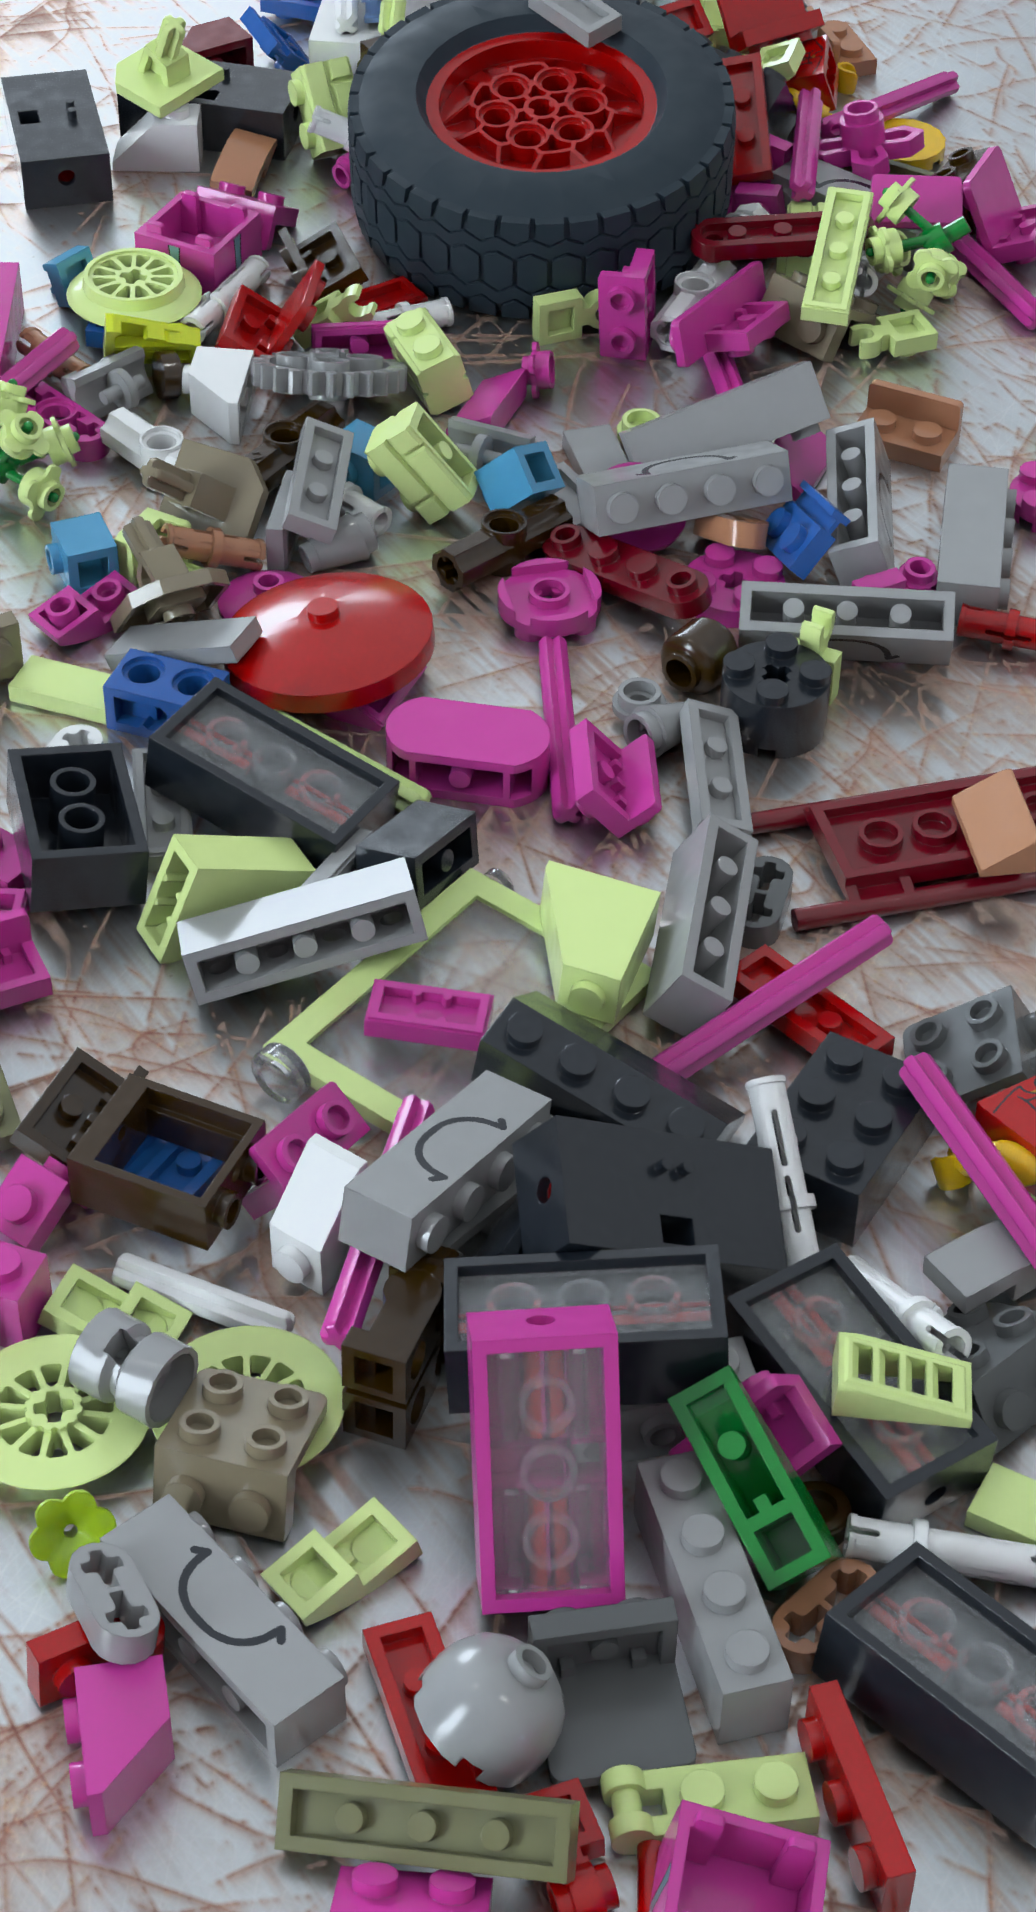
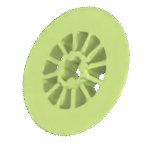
[66,248,202,326]
[152,1326,344,1468]
[0,1334,149,1491]

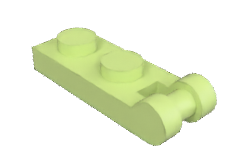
[600,1752,820,1855]

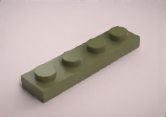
[274,1768,580,1884]

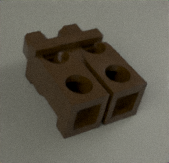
[341,1246,459,1450]

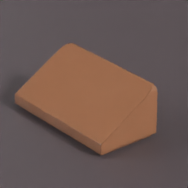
[951,769,1036,877]

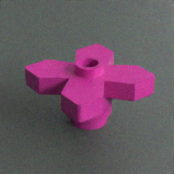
[818,100,925,181]

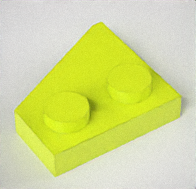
[103,313,201,364]

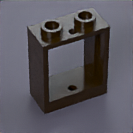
[66,1073,266,1251]

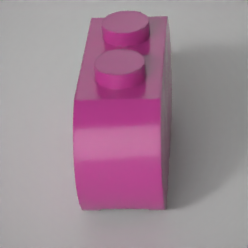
[386,696,551,808]

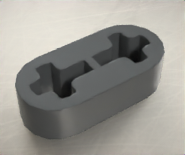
[742,856,793,949]

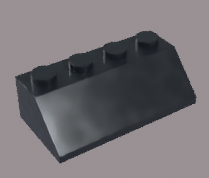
[471,991,746,1142]

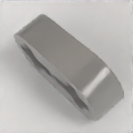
[66,1542,161,1665]

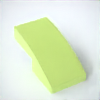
[37,1263,193,1340]
[260,1497,423,1627]

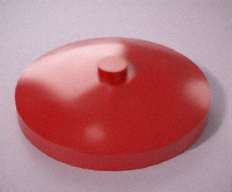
[224,572,435,714]

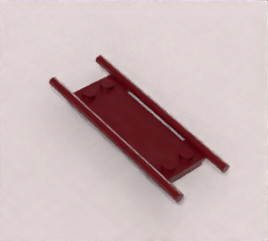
[751,766,1036,932]

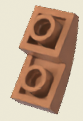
[210,128,277,197]

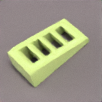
[831,1332,973,1429]

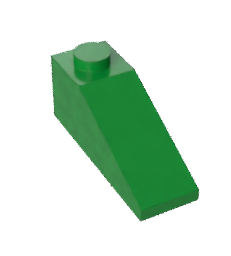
[667,1365,844,1591]

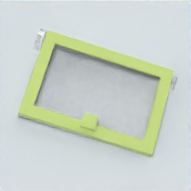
[251,868,652,1134]

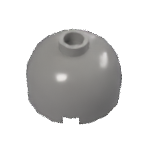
[414,1632,565,1788]

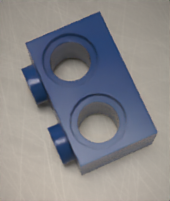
[103,648,230,739]

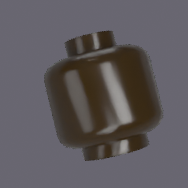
[660,617,738,695]

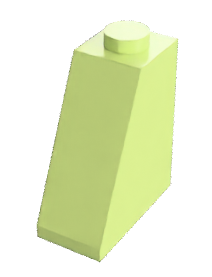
[136,834,315,964]
[540,860,661,1025]

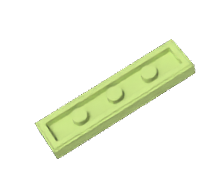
[800,186,874,326]

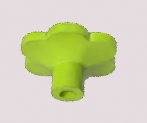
[28,1489,117,1579]

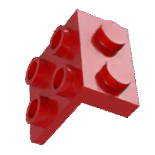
[717,0,825,54]
[214,259,326,357]

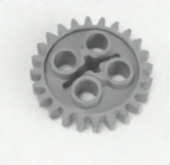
[250,348,408,401]

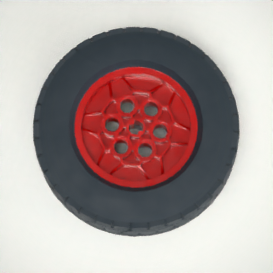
[348,0,736,319]

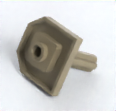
[140,438,269,539]
[110,516,230,633]

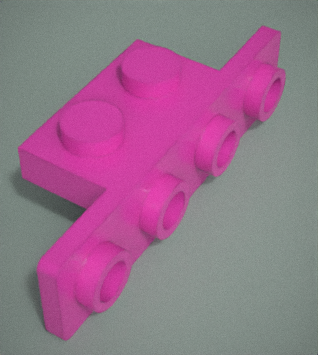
[669,261,791,367]

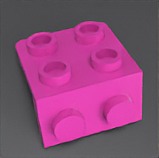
[963,146,1036,265]

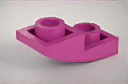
[28,570,138,646]

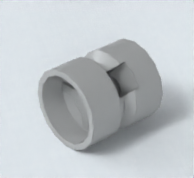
[68,1308,199,1428]

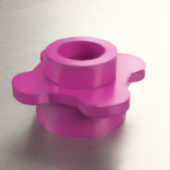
[521,342,555,399]

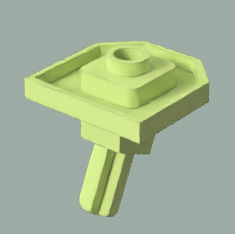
[115,15,224,119]

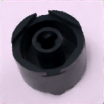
[720,632,832,758]

